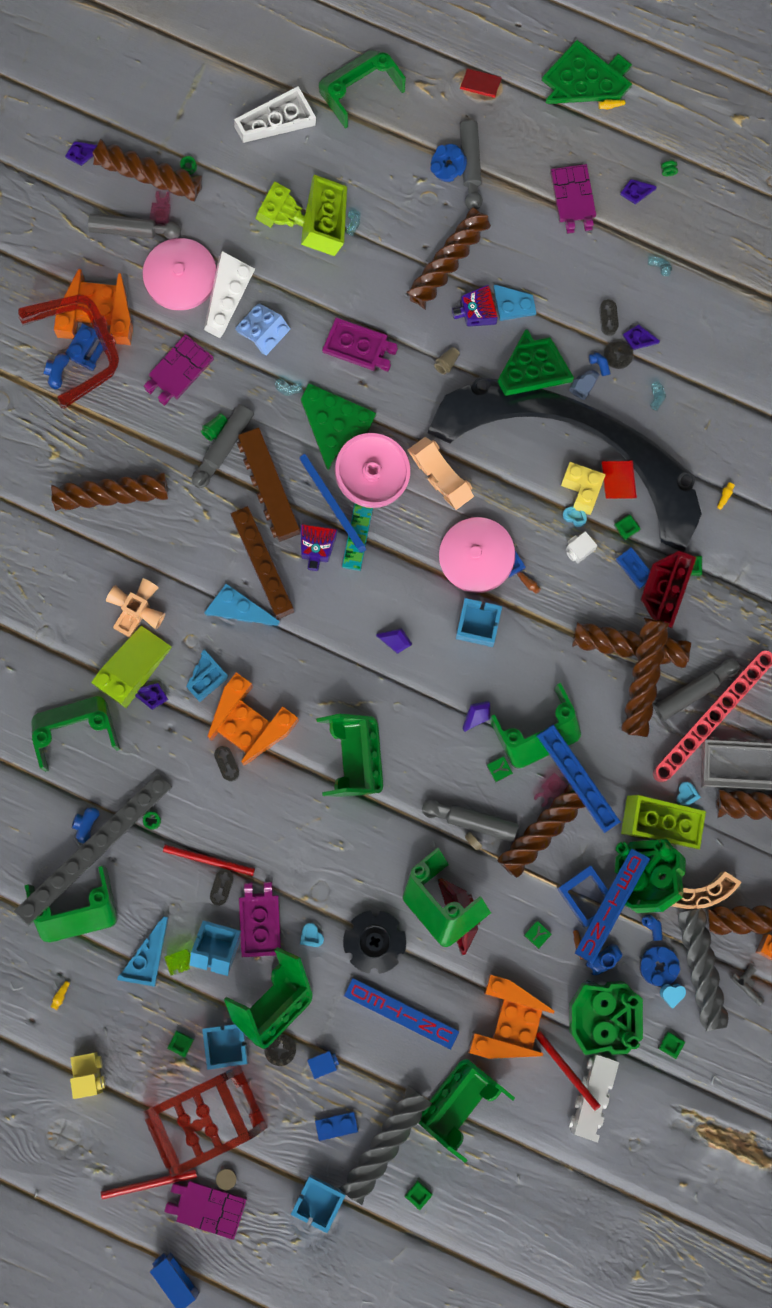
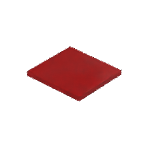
[460,68,502,98]
[602,460,637,499]

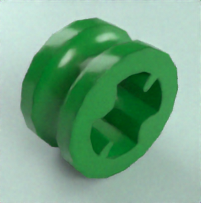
[180,156,197,175]
[661,161,678,177]
[143,812,161,830]

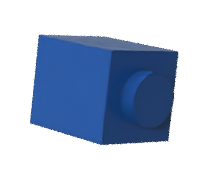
[307,1051,339,1079]

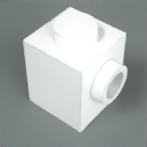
[566,531,597,564]

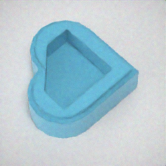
[563,506,587,527]
[676,782,701,806]
[300,923,324,947]
[660,984,686,1009]

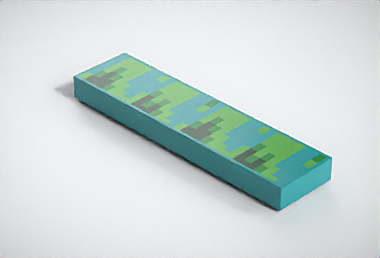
[342,503,373,571]

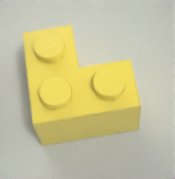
[561,462,606,515]
[70,1052,106,1099]

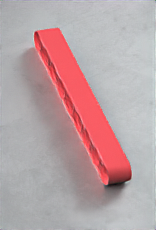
[653,651,772,782]

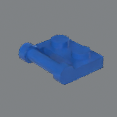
[65,324,111,371]

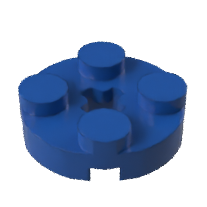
[430,144,467,182]
[640,947,680,986]

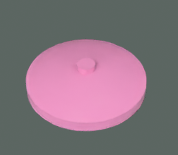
[143,238,216,310]
[335,433,410,508]
[439,517,515,593]

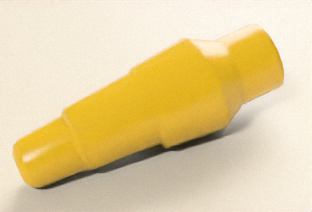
[598,99,625,110]
[717,482,735,510]
[50,981,70,1010]

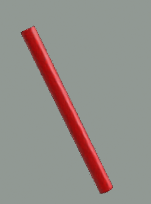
[163,844,255,876]
[536,1031,601,1111]
[101,1169,197,1200]

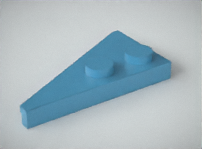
[204,584,280,626]
[117,917,168,987]

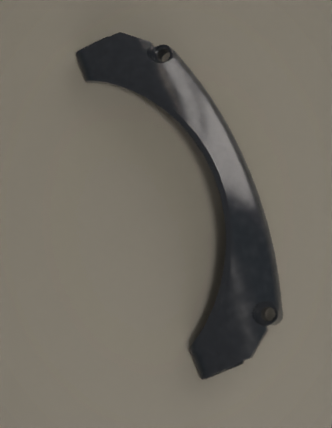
[428,377,702,552]

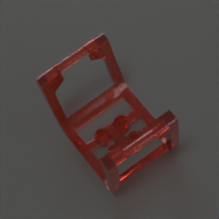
[18,295,119,409]
[141,1065,268,1177]

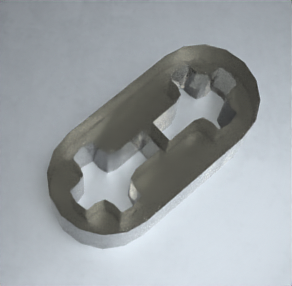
[599,299,619,336]
[214,746,240,782]
[210,869,234,906]

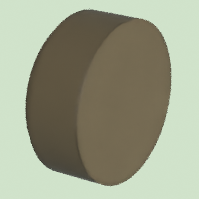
[465,832,482,850]
[216,1168,237,1190]

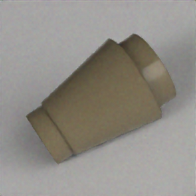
[434,347,460,375]

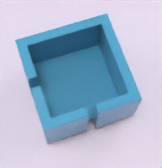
[456,598,502,647]
[190,920,241,976]
[202,1024,249,1070]
[291,1174,346,1233]

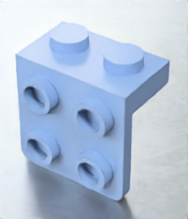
[235,304,290,356]

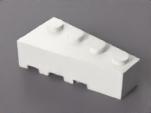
[234,86,316,143]
[204,251,255,338]
[568,1054,619,1143]

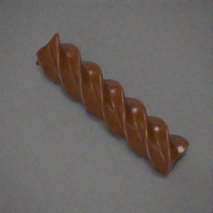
[93,139,202,202]
[407,208,491,310]
[51,473,168,511]
[621,618,670,737]
[572,622,691,668]
[497,784,585,878]
[716,790,772,820]
[708,905,772,935]

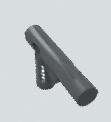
[730,965,765,1006]

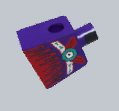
[452,285,498,327]
[301,524,337,571]

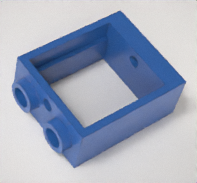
[557,866,609,928]
[150,1252,200,1308]

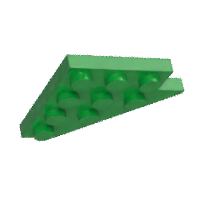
[542,40,632,104]
[498,329,574,396]
[301,383,376,470]

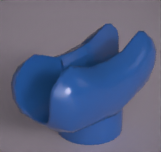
[43,353,69,389]
[71,807,100,844]
[586,944,623,976]

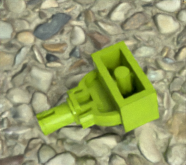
[255,181,305,228]

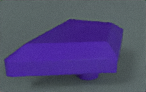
[65,141,97,166]
[620,179,657,204]
[623,325,660,350]
[376,628,412,654]
[135,683,169,710]
[462,701,490,732]

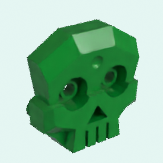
[615,839,686,913]
[569,981,643,1055]

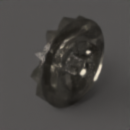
[604,340,633,369]
[264,1034,296,1066]

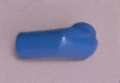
[588,352,611,376]
[641,915,663,941]

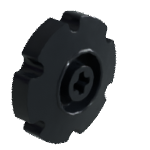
[343,911,406,974]

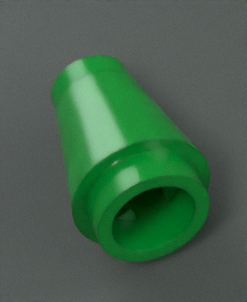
[201,413,228,441]

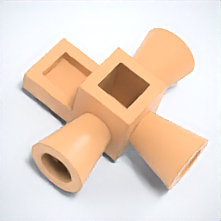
[106,578,165,638]

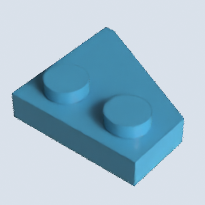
[493,285,536,321]
[186,649,229,702]

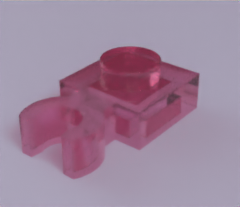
[150,191,171,224]
[534,773,568,808]

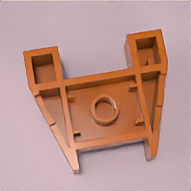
[54,269,133,345]
[207,672,299,766]
[468,975,555,1059]

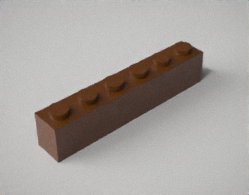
[236,428,300,542]
[230,506,294,620]

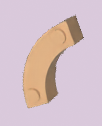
[408,437,474,510]
[671,871,742,909]

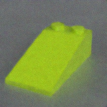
[301,174,347,256]
[91,625,172,708]
[621,795,706,849]

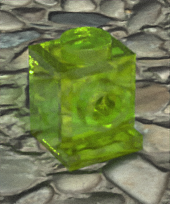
[164,949,191,976]

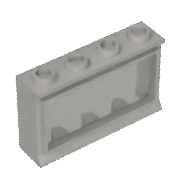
[701,737,772,791]

